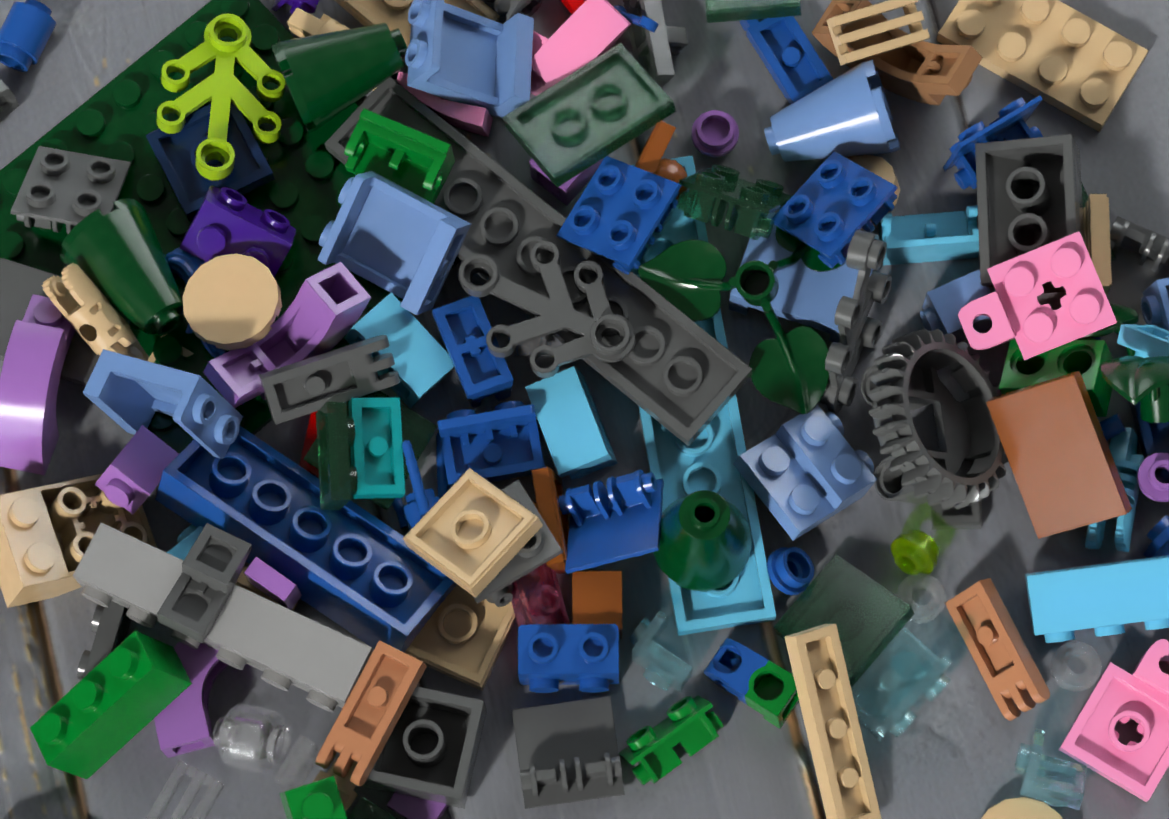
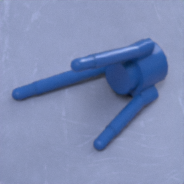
[388,432,448,531]

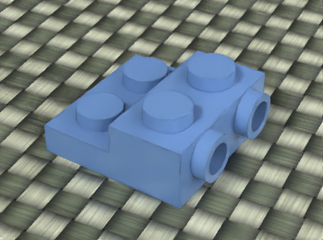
[733,404,877,541]

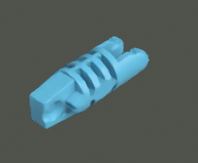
[1085,427,1144,552]

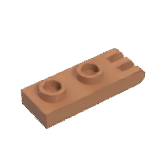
[945,578,1050,721]
[315,640,427,787]

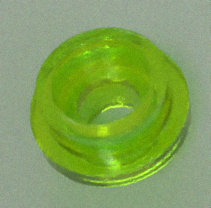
[891,529,939,576]

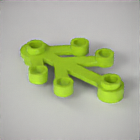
[156,13,285,181]

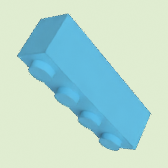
[1025,555,1169,643]

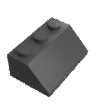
[975,134,1084,294]

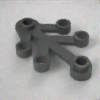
[819,229,892,413]
[459,241,635,378]

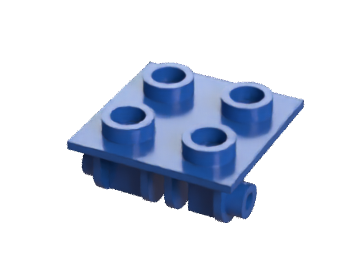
[943,95,1043,190]
[770,151,898,269]
[556,156,681,275]
[558,469,664,574]

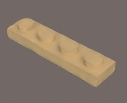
[784,624,881,819]

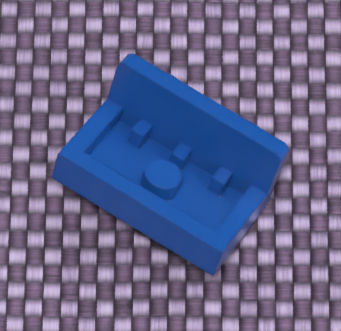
[437,401,545,489]
[518,624,619,693]

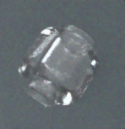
[213,704,292,774]

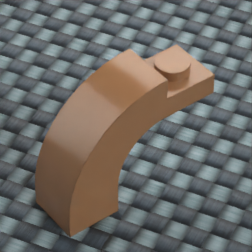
[811,0,983,106]

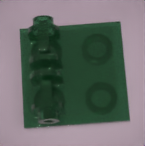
[677,165,792,240]

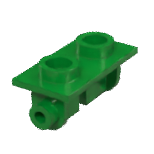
[619,695,724,786]

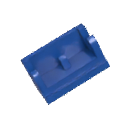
[432,296,514,408]

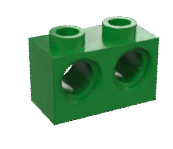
[999,338,1113,417]

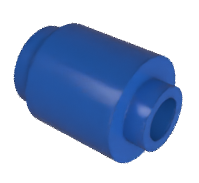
[0,0,56,72]

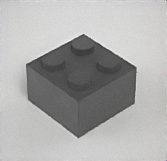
[365,686,487,809]

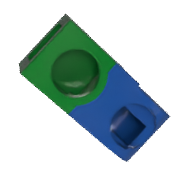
[704,638,799,729]

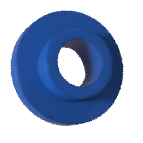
[767,547,814,596]

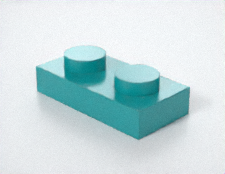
[348,397,405,499]

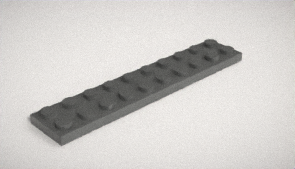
[324,77,752,447]

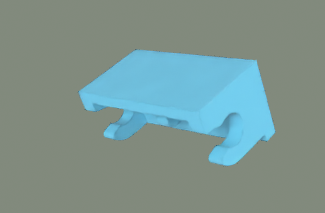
[878,205,979,266]
[344,292,454,409]
[525,366,618,480]

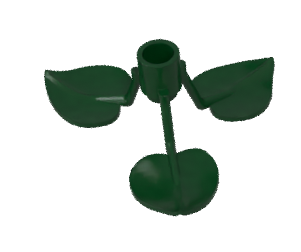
[638,227,852,414]
[1082,304,1169,423]

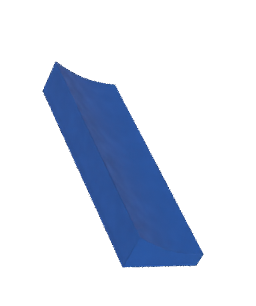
[155,425,457,653]

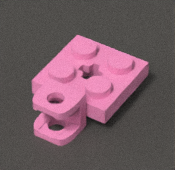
[958,231,1117,361]
[1058,639,1169,802]

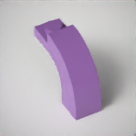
[203,262,371,408]
[0,294,75,475]
[154,642,229,758]

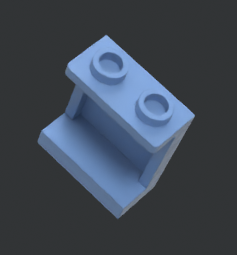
[405,0,534,119]
[318,171,471,315]
[729,208,873,343]
[83,349,243,459]

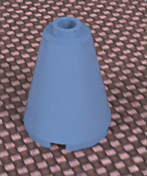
[764,59,901,162]

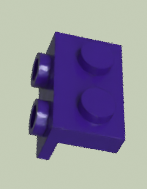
[179,185,296,277]

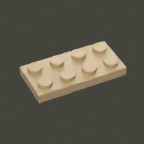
[937,0,1149,132]

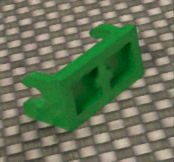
[344,108,455,204]

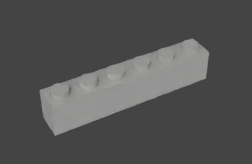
[73,522,373,712]

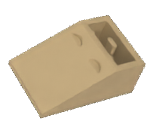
[0,474,157,608]

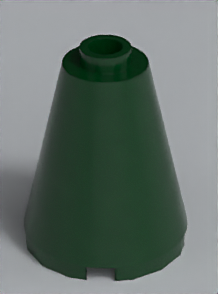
[271,23,407,134]
[60,198,183,335]
[654,490,752,592]

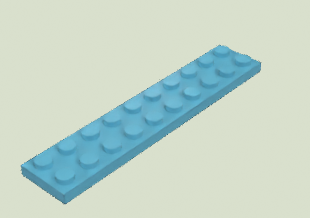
[631,155,776,636]

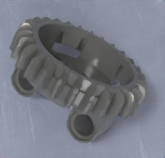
[861,329,1008,510]

